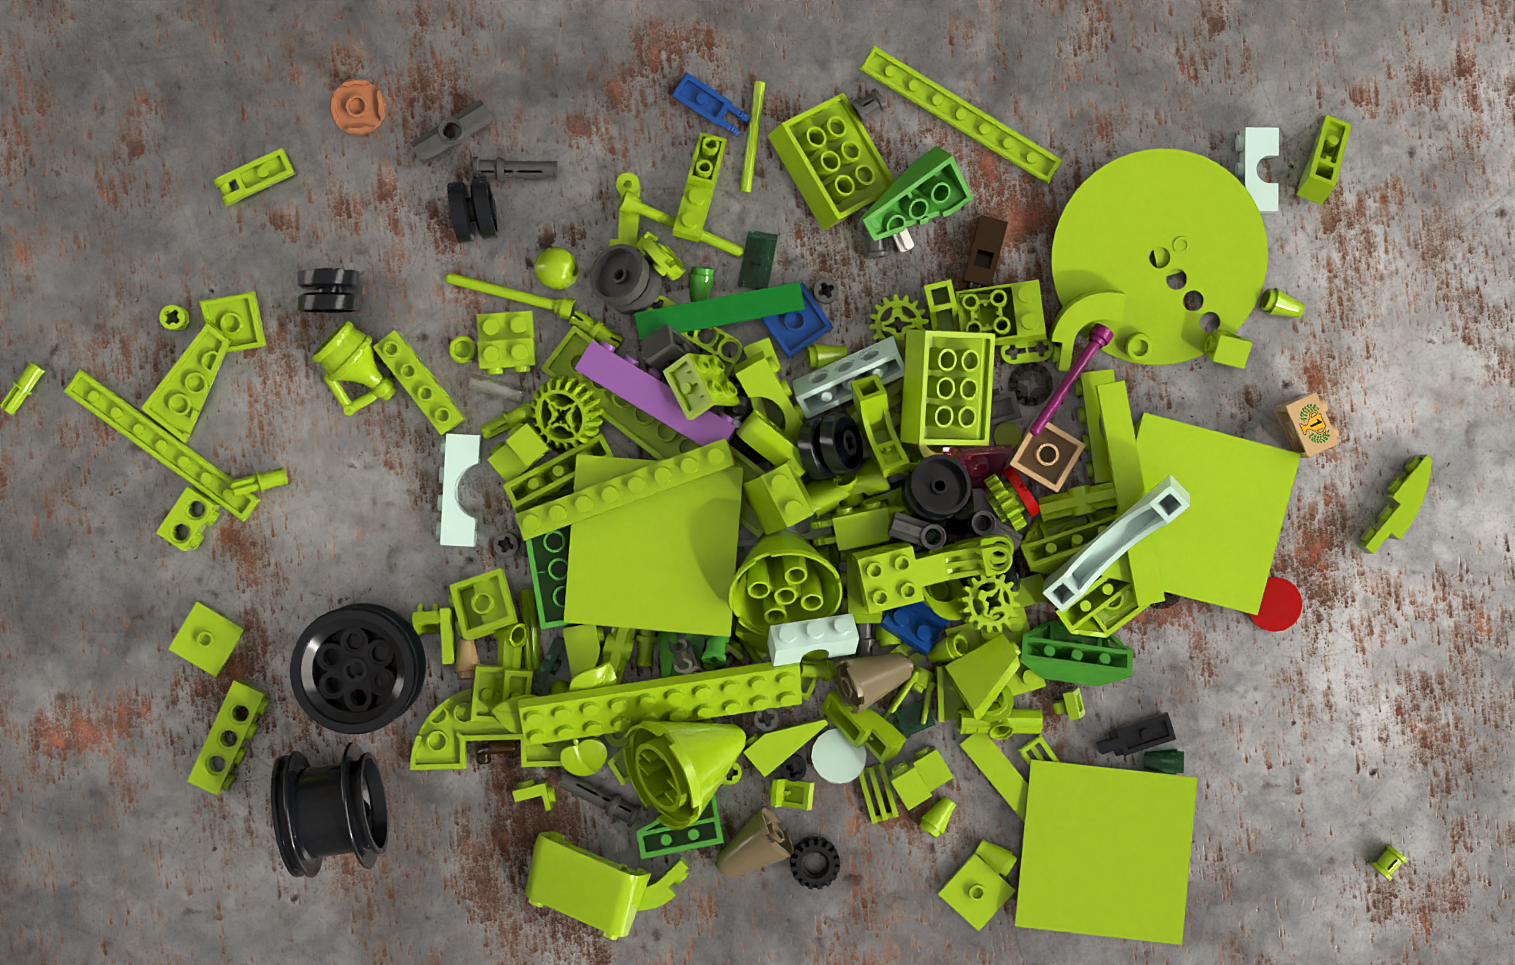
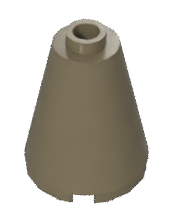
[833,652,914,714]
[715,808,794,878]

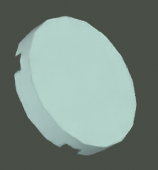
[811,728,867,784]

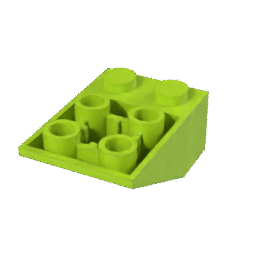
[955,280,1047,345]

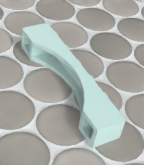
[1042,474,1190,612]

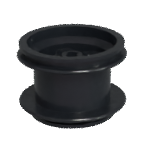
[290,603,426,734]
[271,742,389,878]

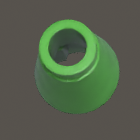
[688,266,716,302]

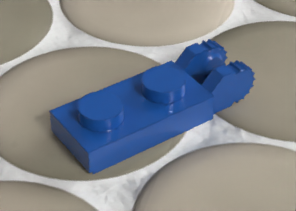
[671,72,750,137]

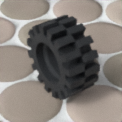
[790,836,840,890]

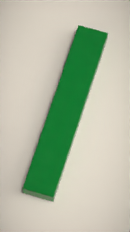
[635,282,805,341]

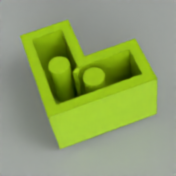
[487,423,553,483]
[887,745,954,810]

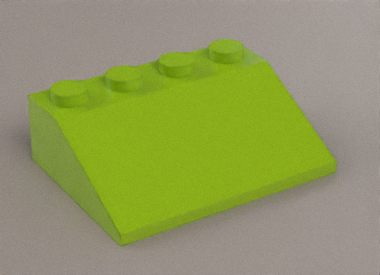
[767,92,895,231]
[900,329,995,446]

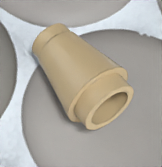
[454,639,480,680]

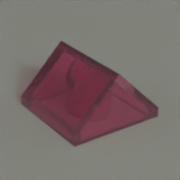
[943,444,1013,489]

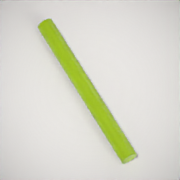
[740,81,765,193]

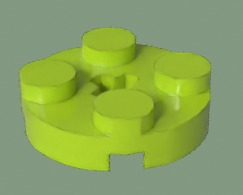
[636,231,686,281]

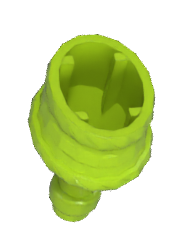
[311,320,397,416]

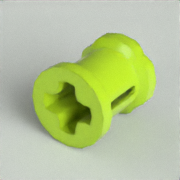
[159,305,191,331]
[1370,844,1408,881]

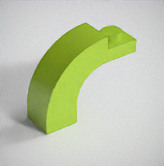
[1048,290,1126,371]
[851,374,910,478]
[637,856,689,911]

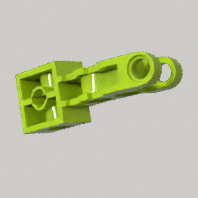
[852,533,1014,614]

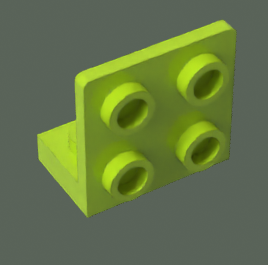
[663,353,740,420]

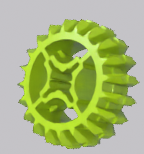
[529,375,604,451]

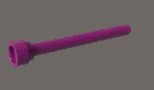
[1030,323,1114,436]

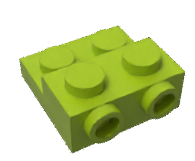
[477,311,537,375]
[448,568,518,641]

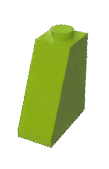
[945,633,1021,721]

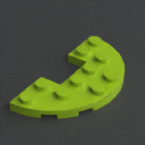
[410,687,574,770]

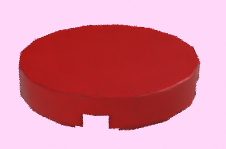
[1002,466,1040,517]
[1247,577,1303,632]

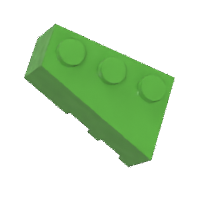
[636,793,725,859]

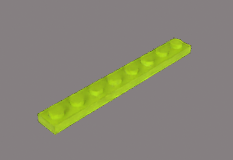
[515,438,736,541]

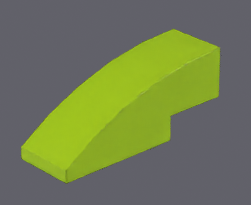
[821,691,906,764]

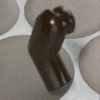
[475,740,515,764]

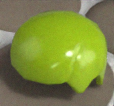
[534,246,579,291]

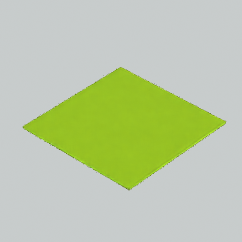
[1101,412,1301,615]
[564,454,744,637]
[1015,759,1198,945]

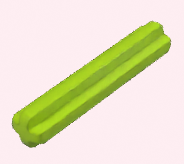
[519,589,541,671]

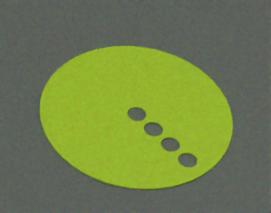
[1051,148,1268,365]

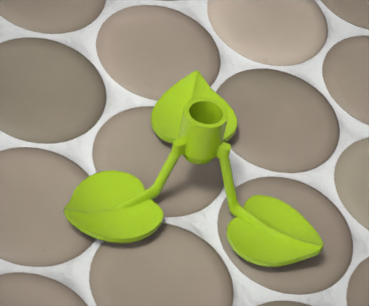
[492,661,617,776]

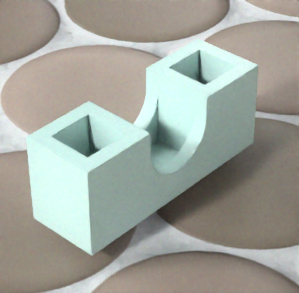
[1235,127,1279,214]
[767,613,859,666]

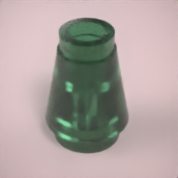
[1144,748,1184,775]

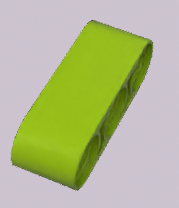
[736,410,806,477]

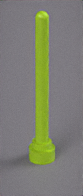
[618,190,744,257]
[445,273,576,321]

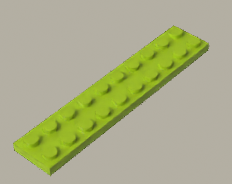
[541,325,765,538]
[518,662,802,746]

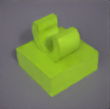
[412,603,441,635]
[1053,687,1086,721]

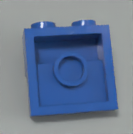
[879,601,949,656]

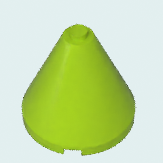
[623,721,746,830]

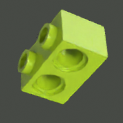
[156,486,221,552]

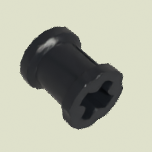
[781,754,807,782]

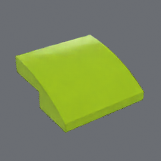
[469,664,533,725]

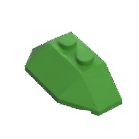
[1020,620,1133,686]

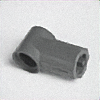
[966,511,1023,553]
[887,512,946,550]

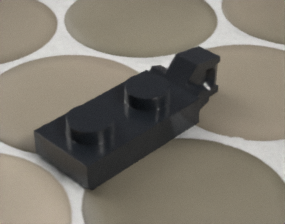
[1096,712,1176,756]

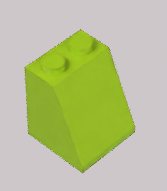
[742,459,816,535]

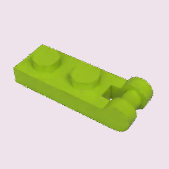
[213,148,295,207]

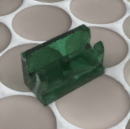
[738,230,778,290]

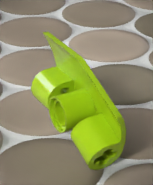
[804,457,892,519]

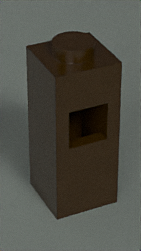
[962,215,1008,289]

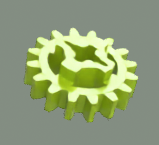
[869,293,930,354]
[984,474,1027,531]
[958,574,1020,633]

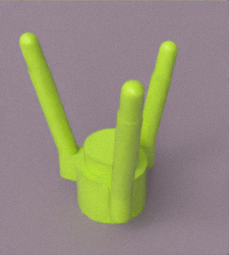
[882,665,936,724]

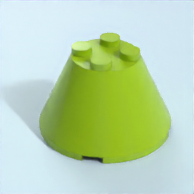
[729,530,842,637]

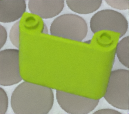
[524,830,651,940]

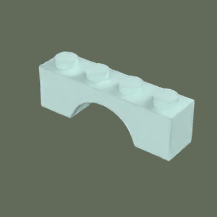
[436,433,483,547]

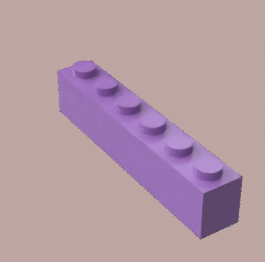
[575,340,737,446]

